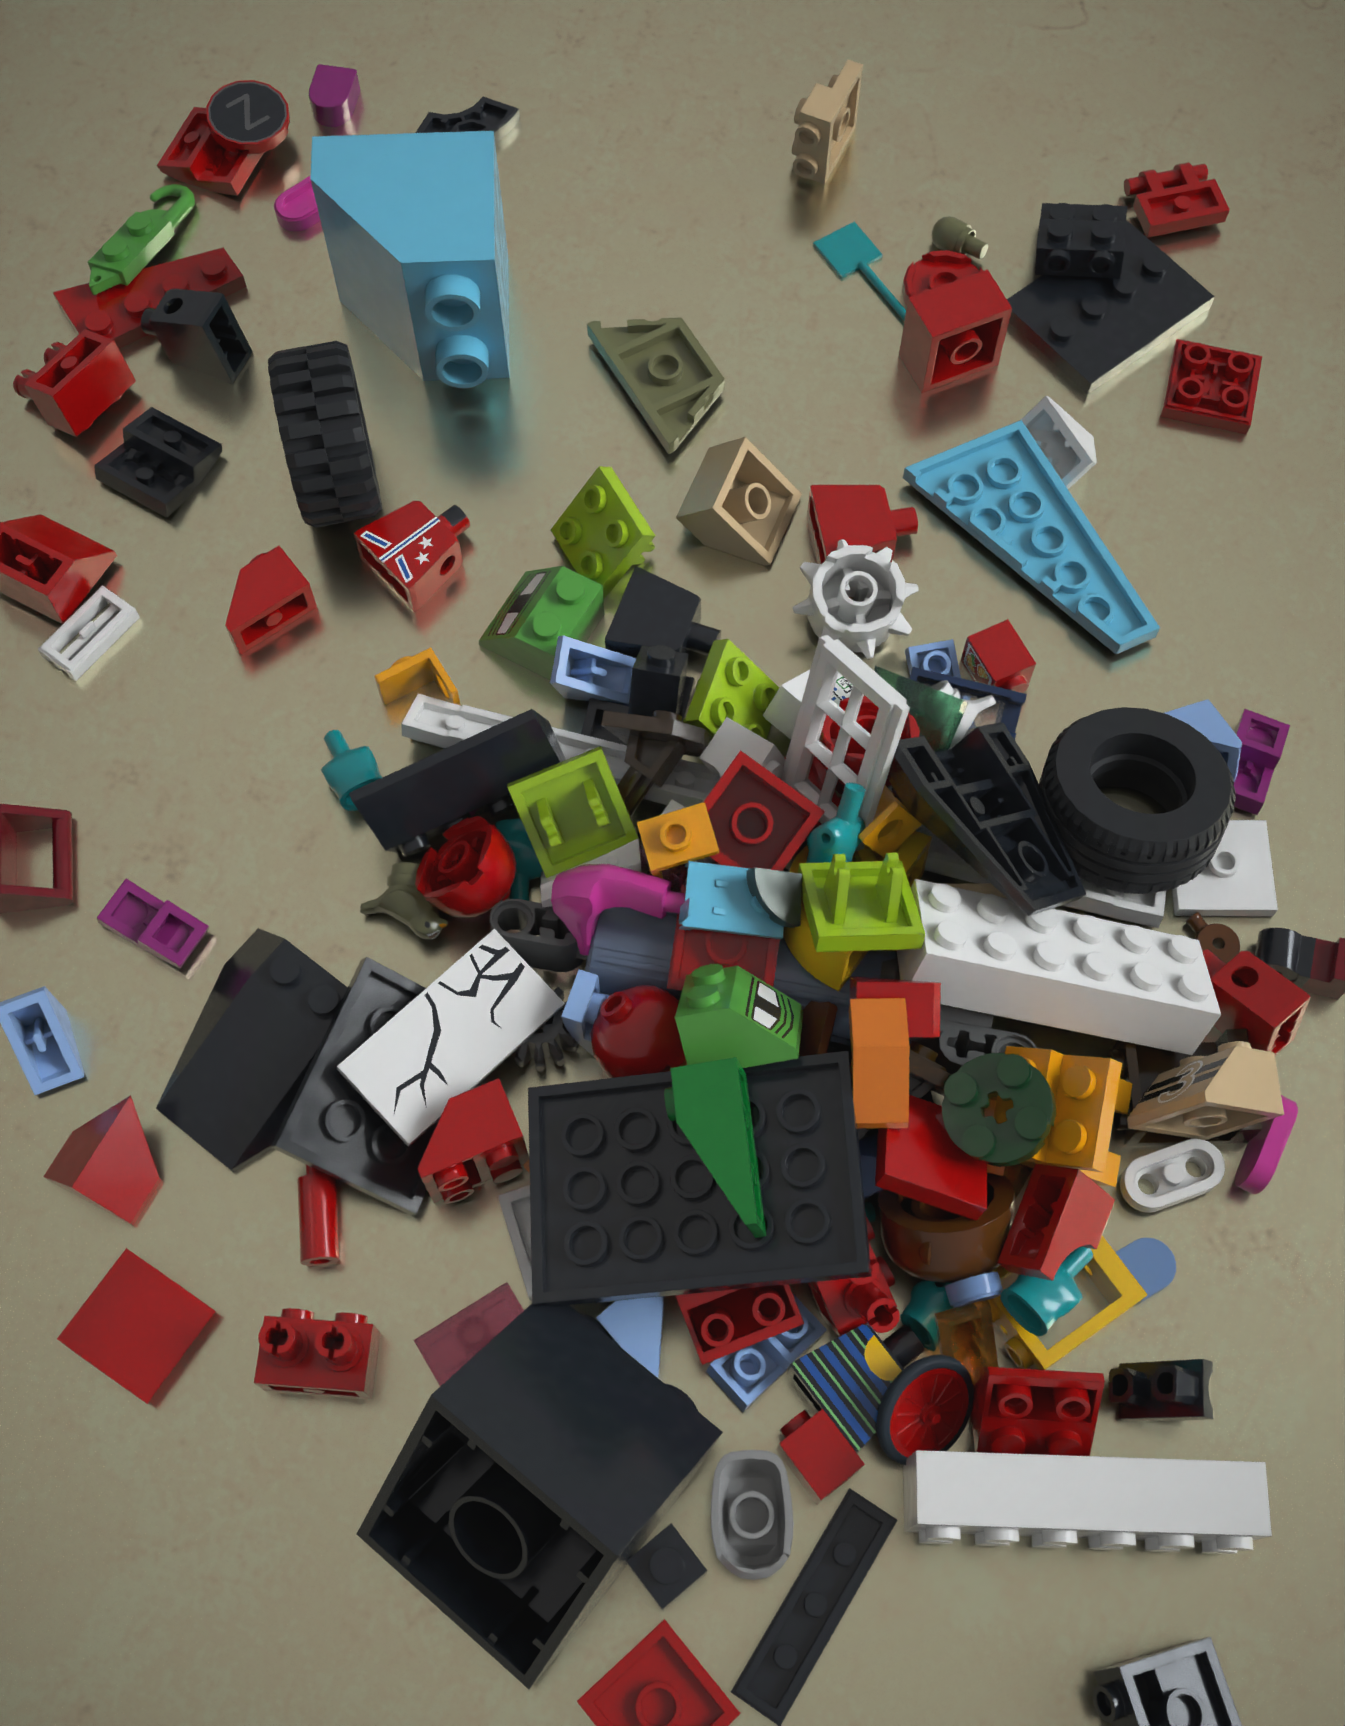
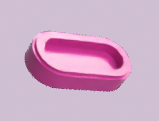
[274,176,321,232]
[1235,1095,1298,1195]

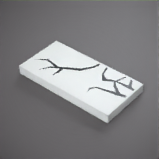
[337,929,565,1147]

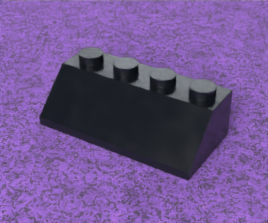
[349,709,566,857]

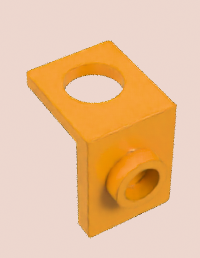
[374,647,461,706]
[858,785,922,858]
[637,802,719,879]

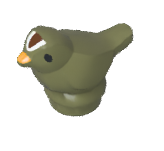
[360,862,448,940]

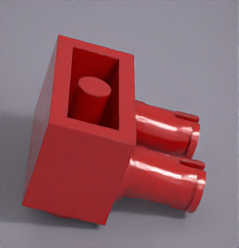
[13,329,136,437]
[807,1217,900,1337]
[254,1308,381,1399]

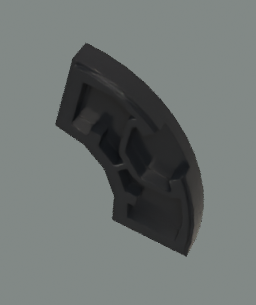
[415,96,520,143]

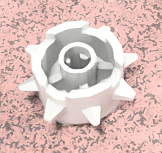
[793,539,919,659]

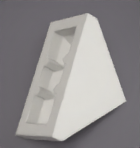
[1021,396,1097,489]

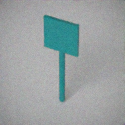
[813,221,906,321]

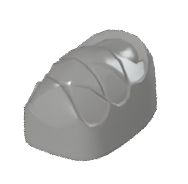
[711,1450,794,1580]

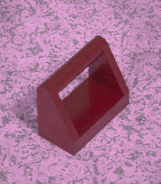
[0,804,73,914]

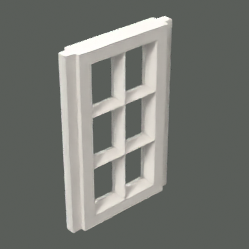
[781,635,910,852]

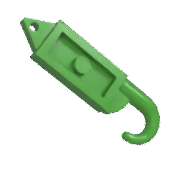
[88,184,195,295]

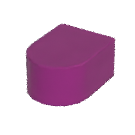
[308,64,361,127]

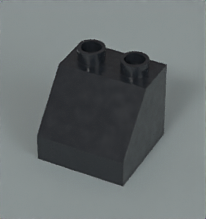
[356,1304,723,1689]

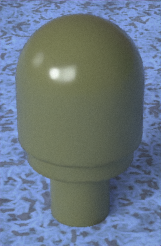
[931,216,988,260]

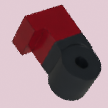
[1255,928,1345,1000]

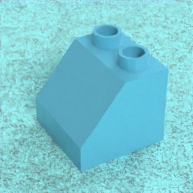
[310,131,510,388]

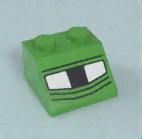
[479,566,605,680]
[675,964,803,1068]

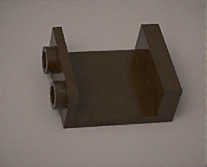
[1107,1029,1262,1146]

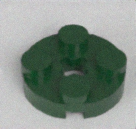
[942,1053,1056,1167]

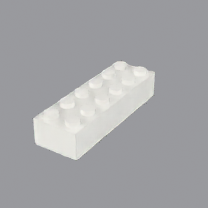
[897,879,1221,1055]
[903,1450,1272,1554]

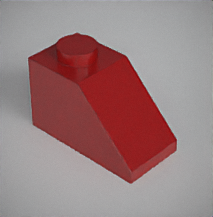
[225,545,317,655]

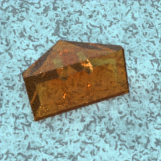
[934,1299,999,1384]

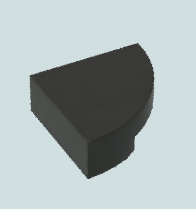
[746,867,802,928]

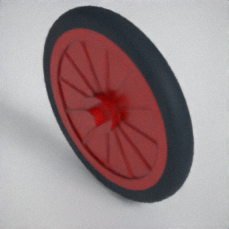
[876,1355,974,1465]

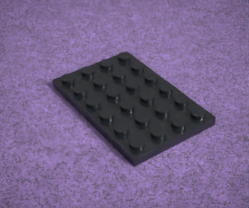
[528,1051,872,1307]

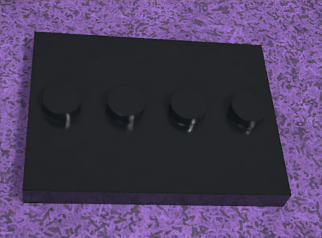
[1007,220,1215,395]
[271,957,439,1215]

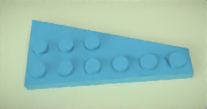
[903,420,1160,654]

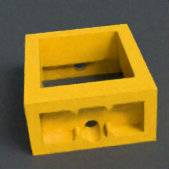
[973,1236,1148,1370]

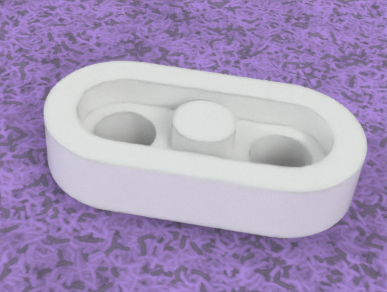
[1120,1139,1225,1212]

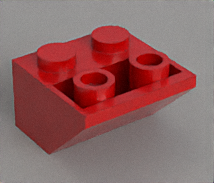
[0,514,117,624]
[417,1078,529,1204]
[675,1284,804,1365]
[971,1367,1105,1456]

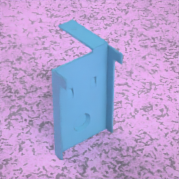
[679,861,784,939]

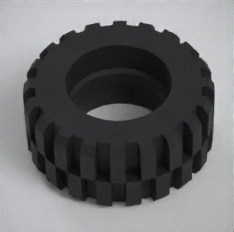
[268,340,382,528]

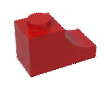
[997,1164,1115,1281]

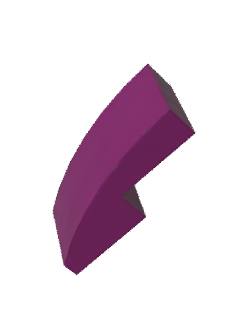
[1233,709,1290,815]
[97,879,209,968]

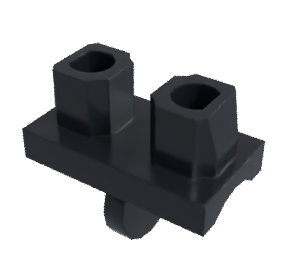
[1109,1359,1214,1422]

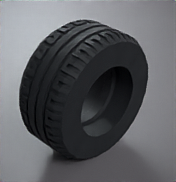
[1039,707,1236,894]

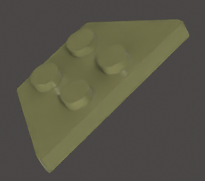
[587,317,725,454]

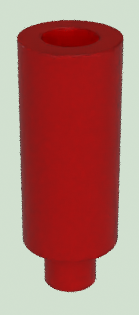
[297,1164,340,1266]

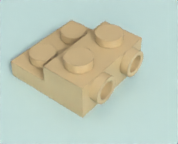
[792,59,863,184]

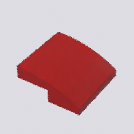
[157,107,264,196]
[57,1248,216,1404]

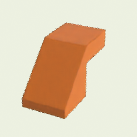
[849,998,910,1129]

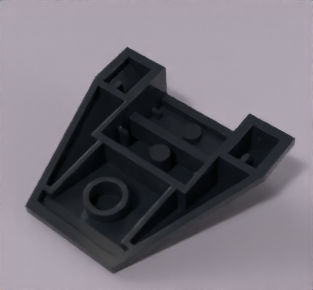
[887,722,1086,916]
[156,928,348,1172]

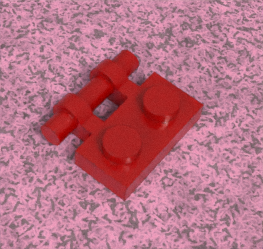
[1124,162,1230,238]

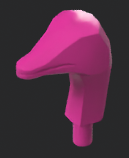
[551,864,685,956]

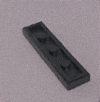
[730,1488,897,1726]

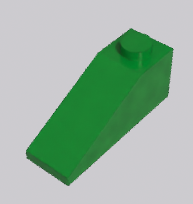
[664,1057,766,1238]

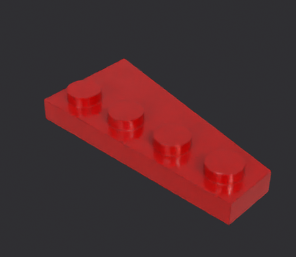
[53,247,247,349]

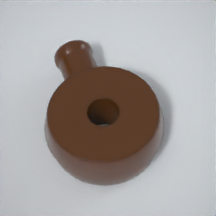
[1186,912,1240,964]

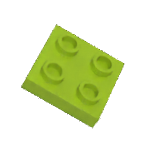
[551,466,655,598]
[683,639,779,739]
[507,746,639,878]
[798,852,925,952]

